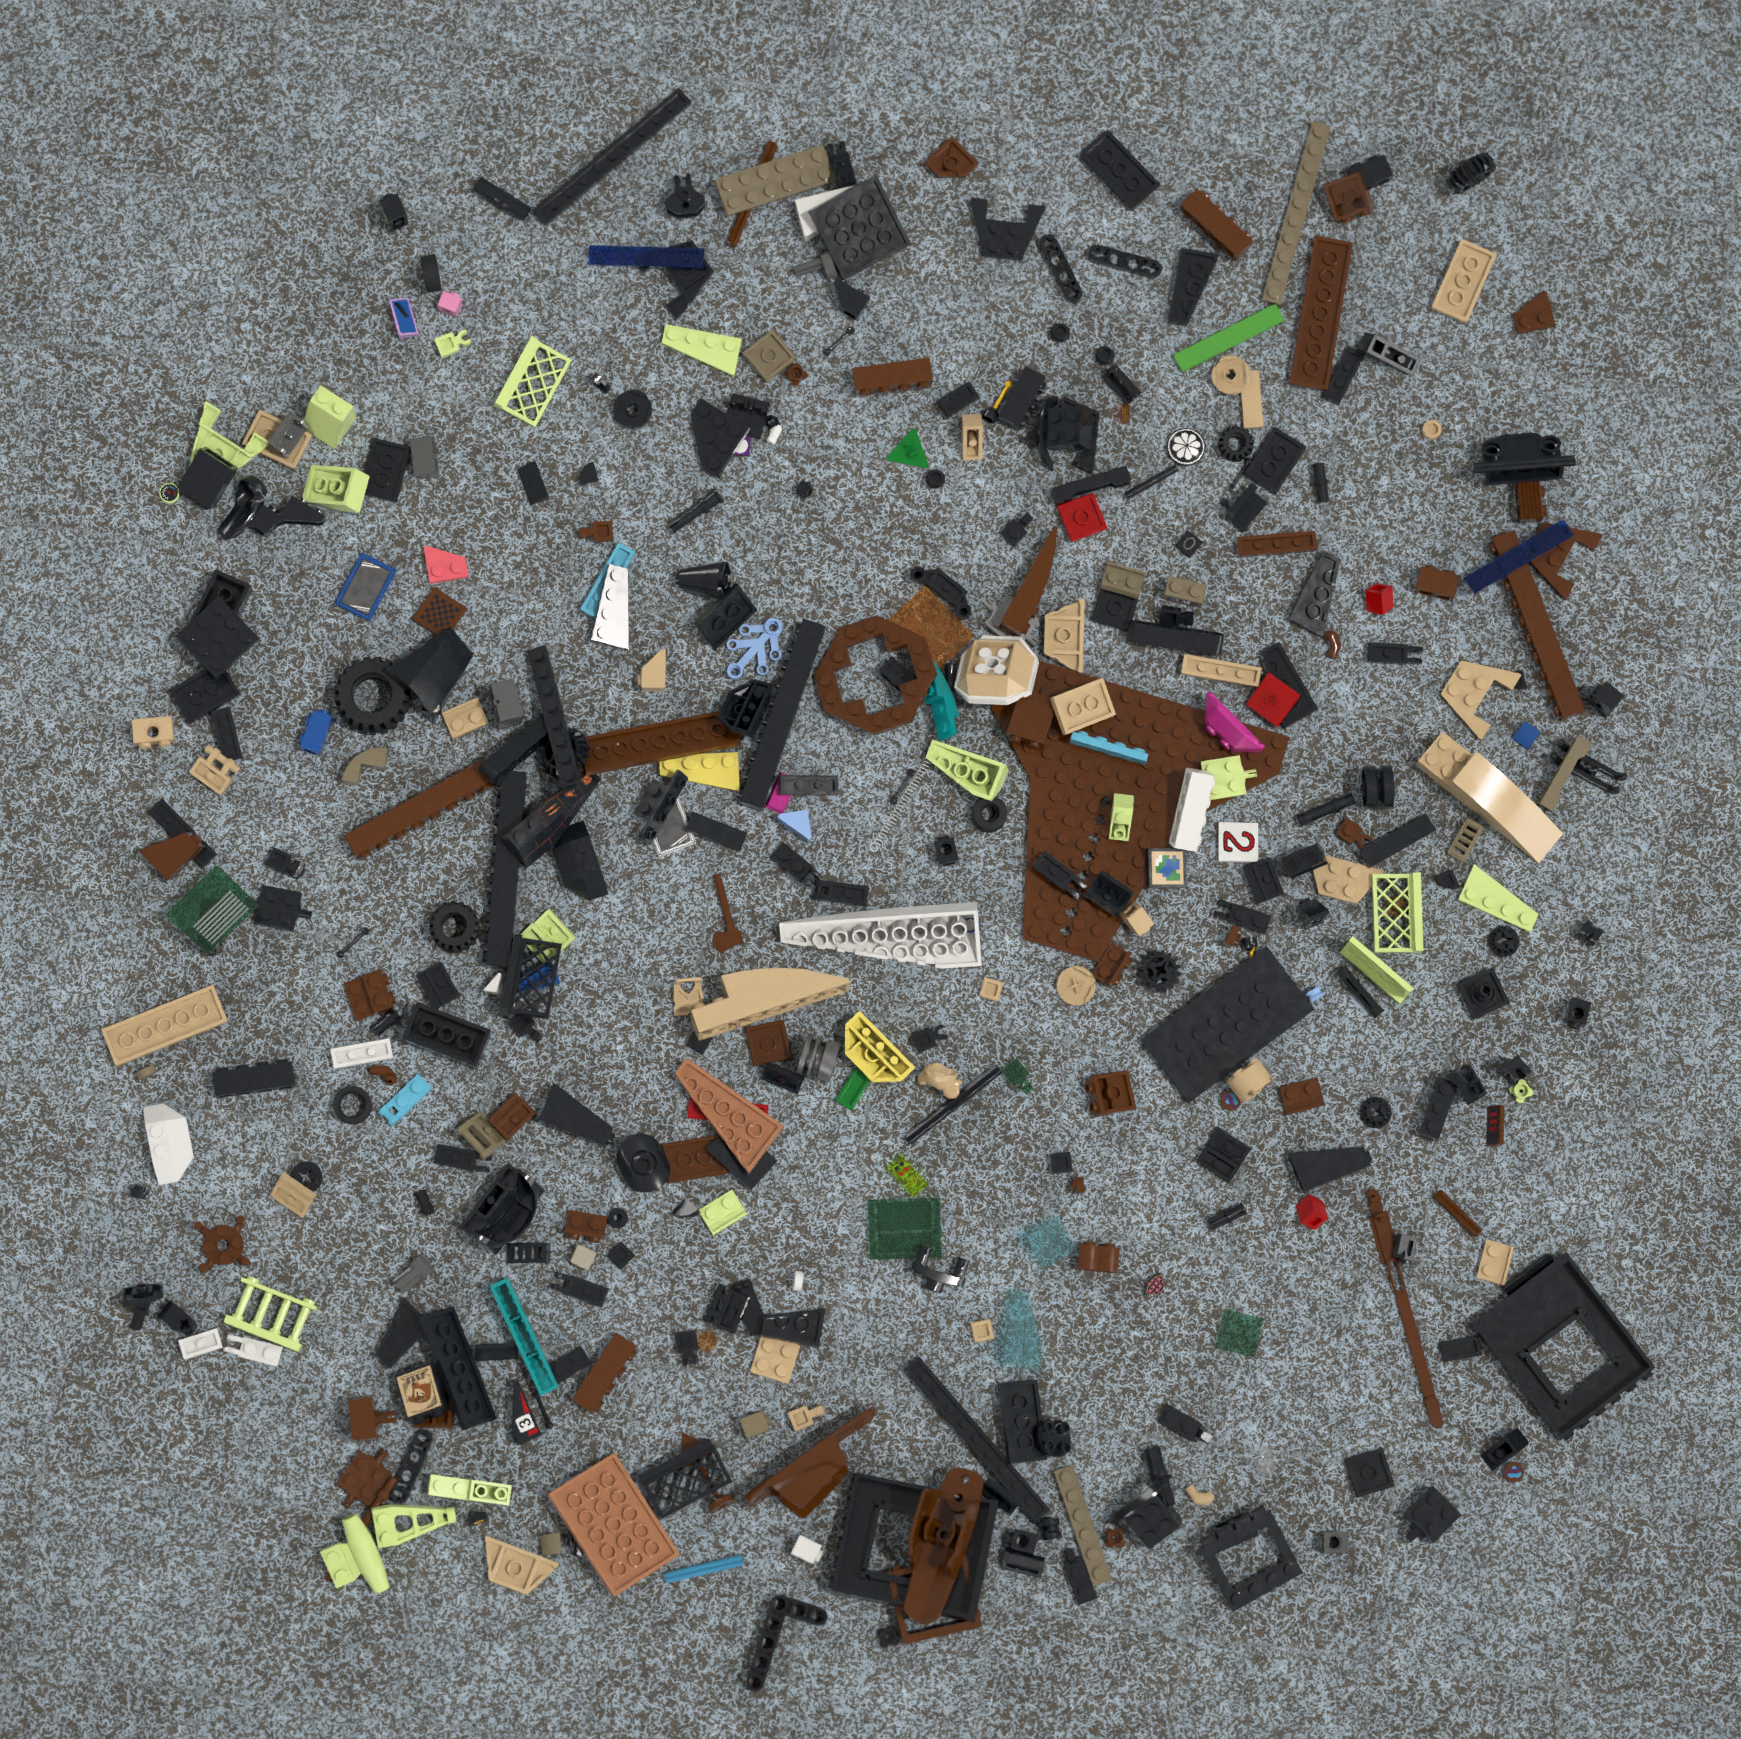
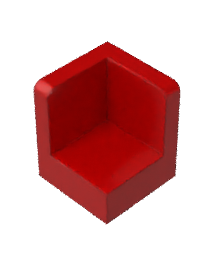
[1365,583,1394,615]
[1296,1194,1328,1230]

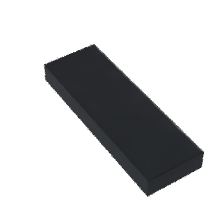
[1321,346,1365,406]
[779,775,838,796]
[685,812,747,852]

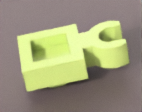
[434,330,471,358]

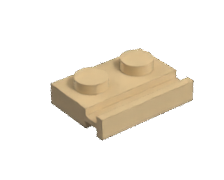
[442,697,489,739]
[270,1172,317,1218]
[1476,1239,1514,1286]

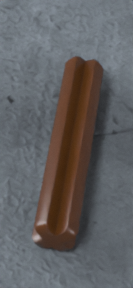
[1434,1190,1482,1237]

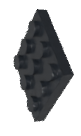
[175,596,260,680]

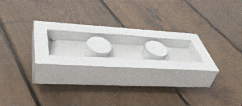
[331,1038,393,1069]

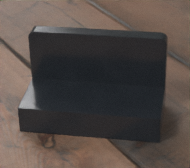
[1225,483,1267,531]

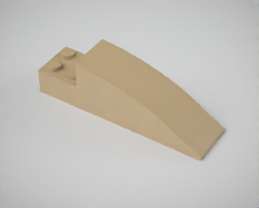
[1416,731,1563,864]
[691,968,850,1041]

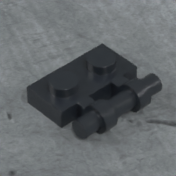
[704,1283,750,1334]

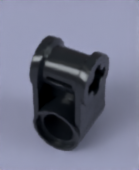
[158,1300,197,1335]

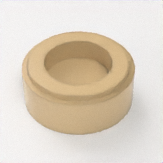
[1422,420,1442,440]

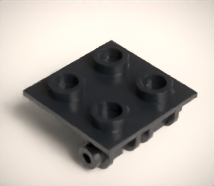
[727,393,770,440]

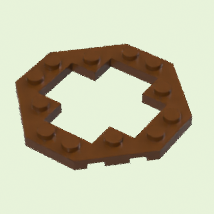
[814,615,937,736]

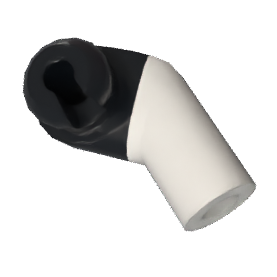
[765,415,782,445]

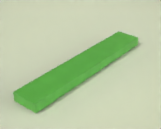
[1173,304,1285,373]

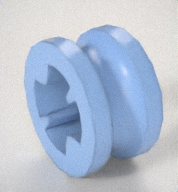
[1305,986,1325,1003]

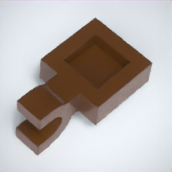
[579,521,613,543]

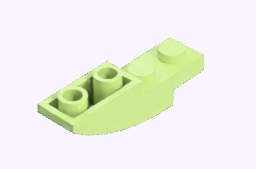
[427,1474,512,1505]

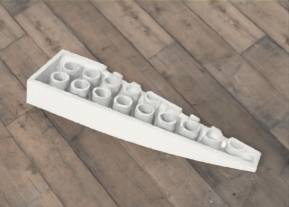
[779,902,982,968]

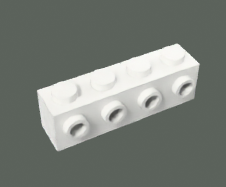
[1169,768,1215,852]

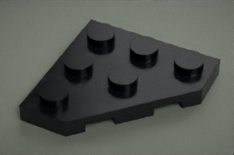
[691,398,750,478]

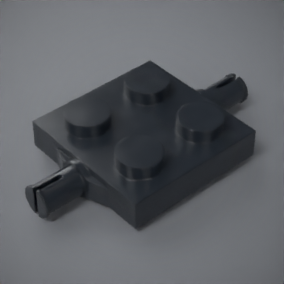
[245,885,312,932]

